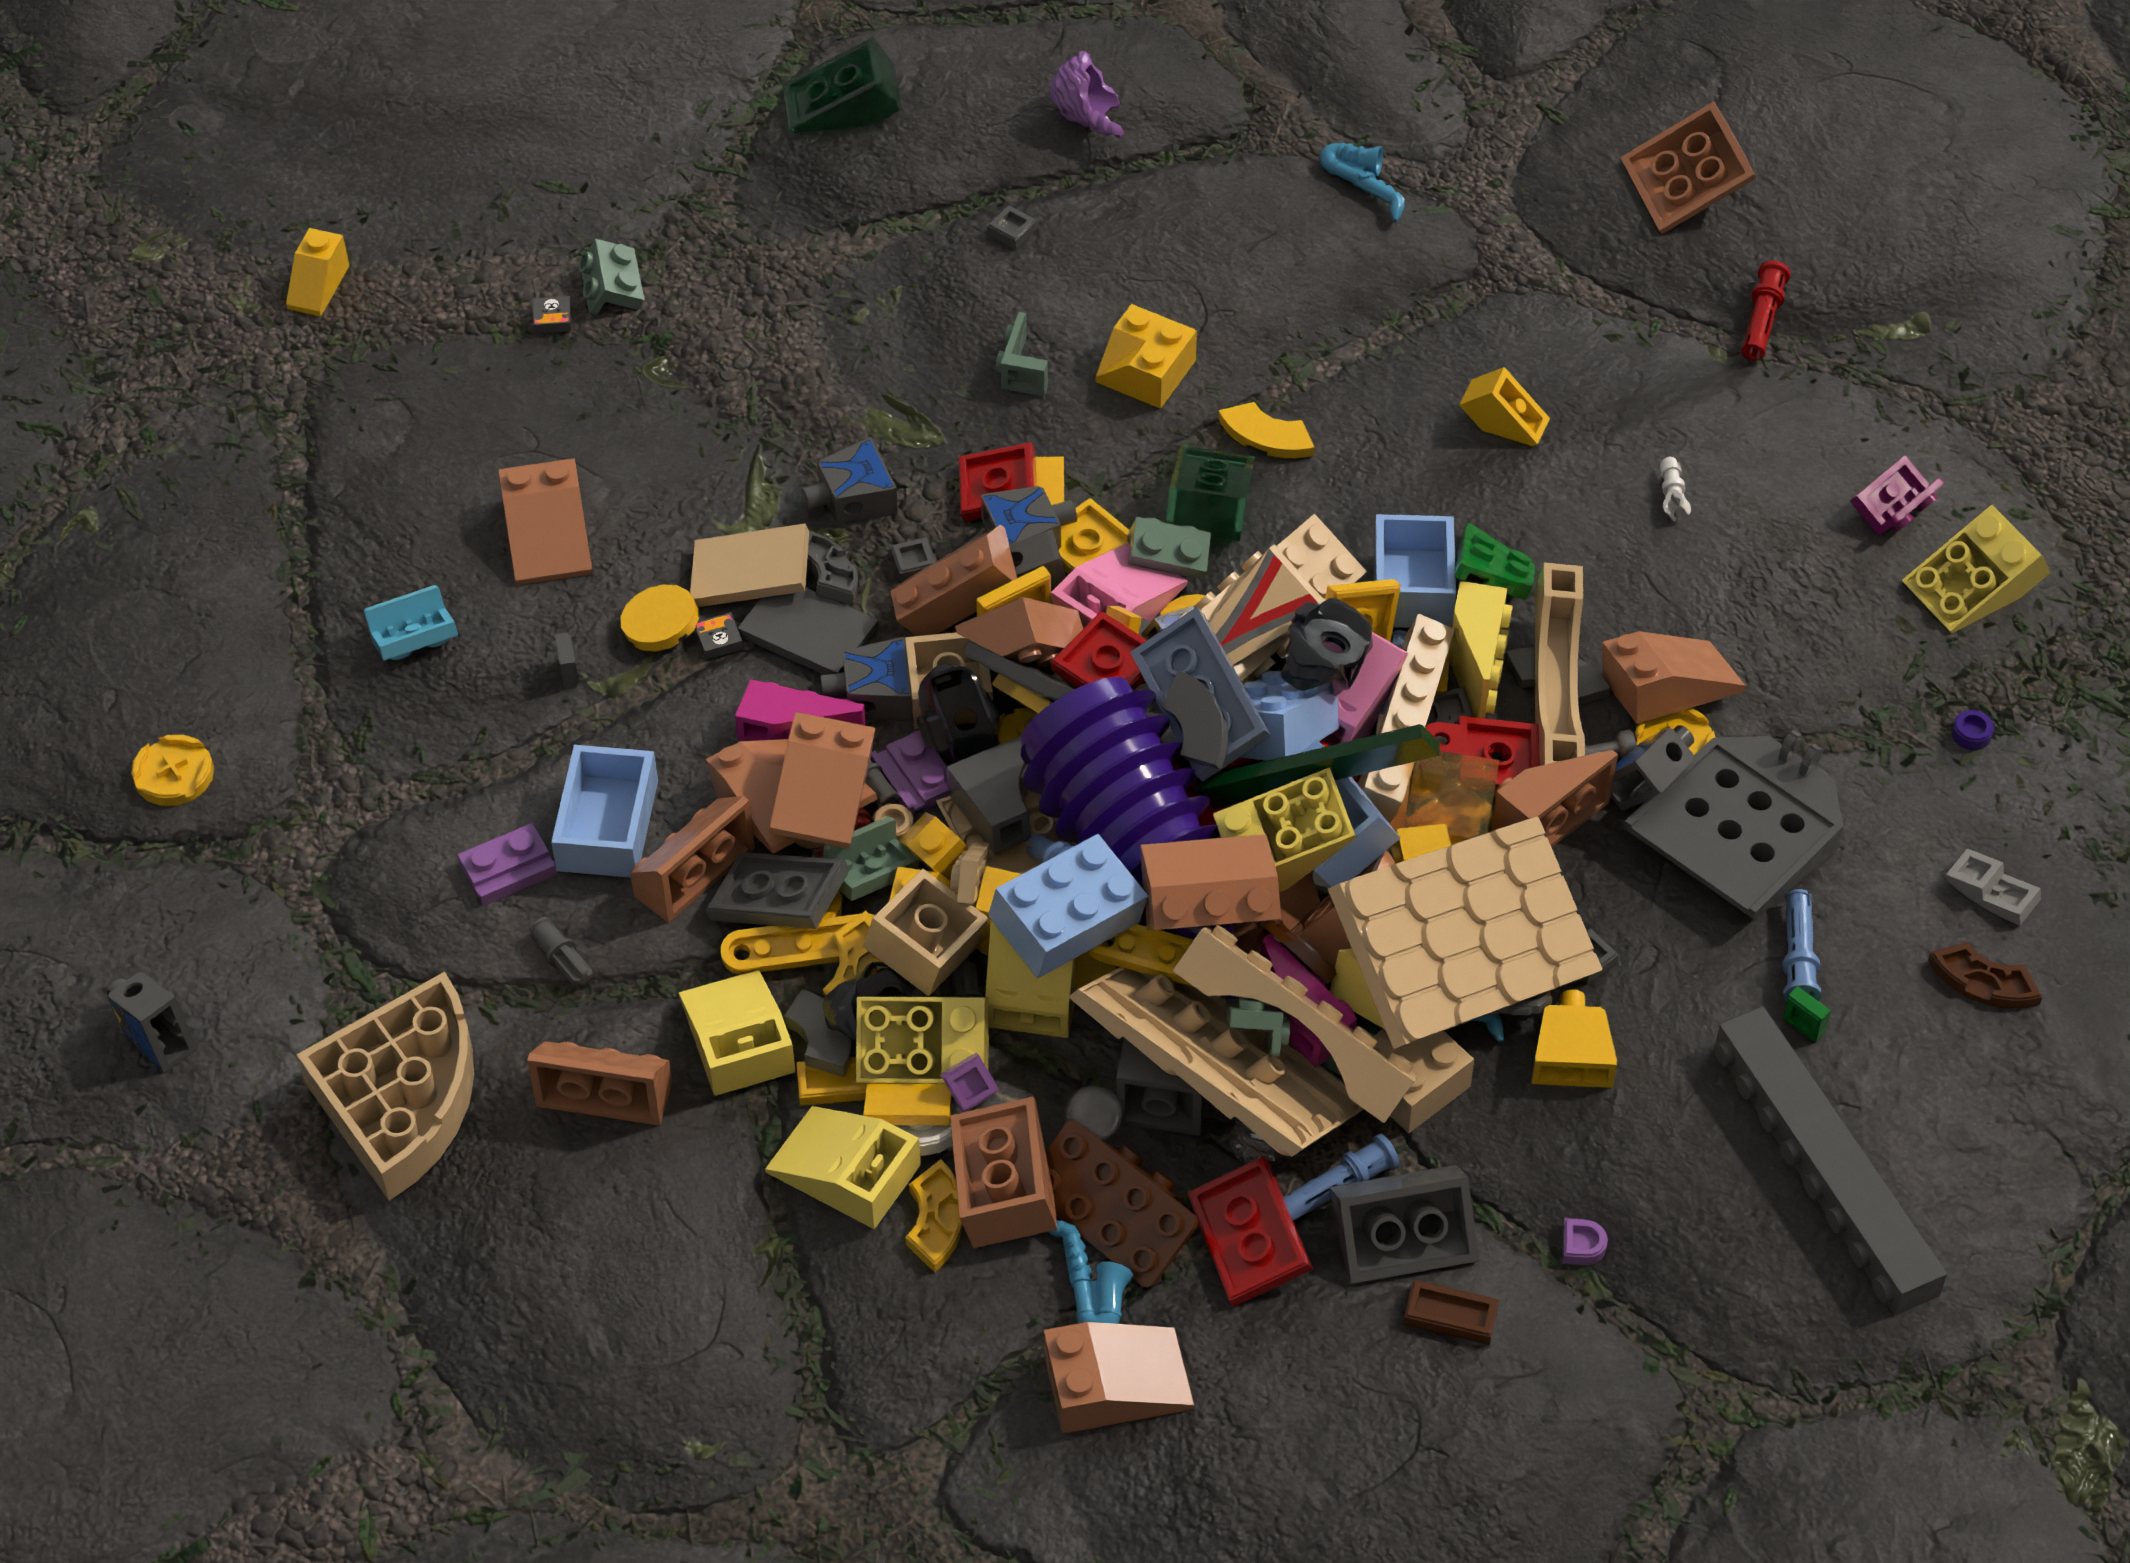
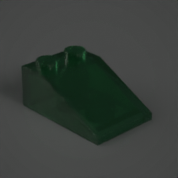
[783,37,902,134]
[1165,445,1255,543]

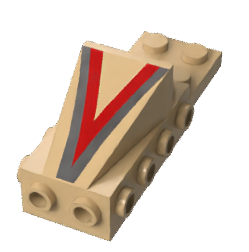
[1176,514,1367,684]

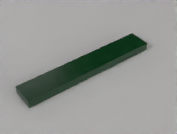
[1195,724,1440,809]

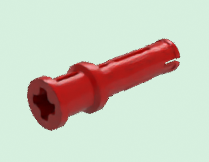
[1741,260,1791,361]

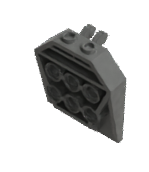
[1624,730,1843,919]

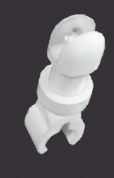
[1660,457,1691,522]

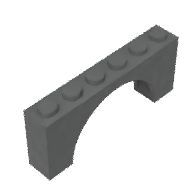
[946,683,1192,855]

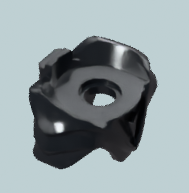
[1281,598,1373,696]
[916,664,1001,766]
[823,962,951,1042]

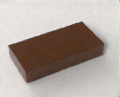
[1403,1280,1500,1345]

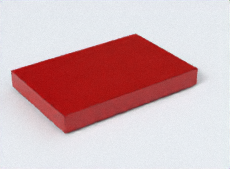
[1187,1155,1313,1307]

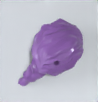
[1049,51,1124,138]

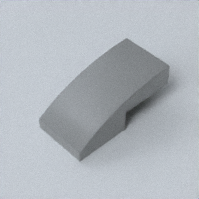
[1946,849,2041,926]

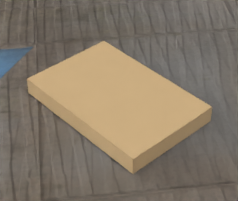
[690,523,809,607]

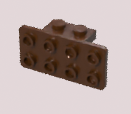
[1045,1120,1199,1288]

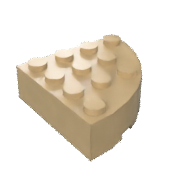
[296,972,474,1201]

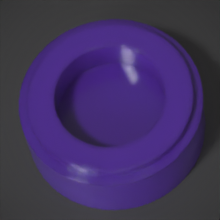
[1952,710,1994,750]

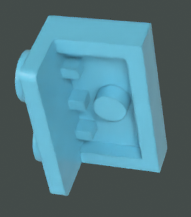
[364,585,458,660]

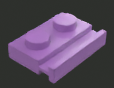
[870,730,950,816]
[457,823,558,906]

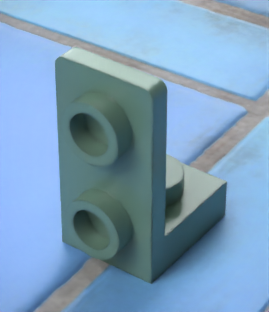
[995,312,1048,396]

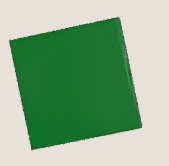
[1783,986,1831,1043]

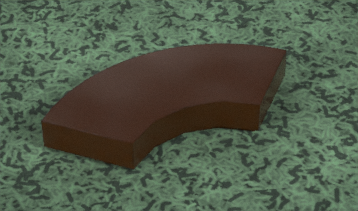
[1253,919,1337,984]
[1928,942,2043,1008]

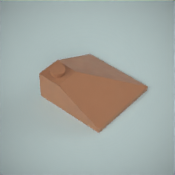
[1620,101,1757,234]
[705,739,877,854]

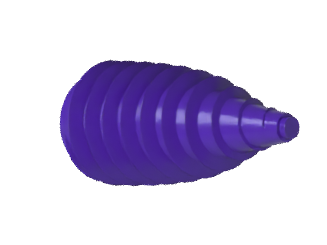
[1020,677,1238,1000]

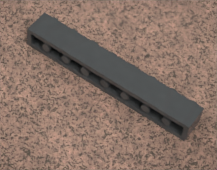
[1714,1006,1947,1316]

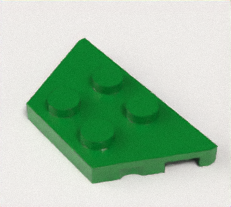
[1454,522,1535,600]

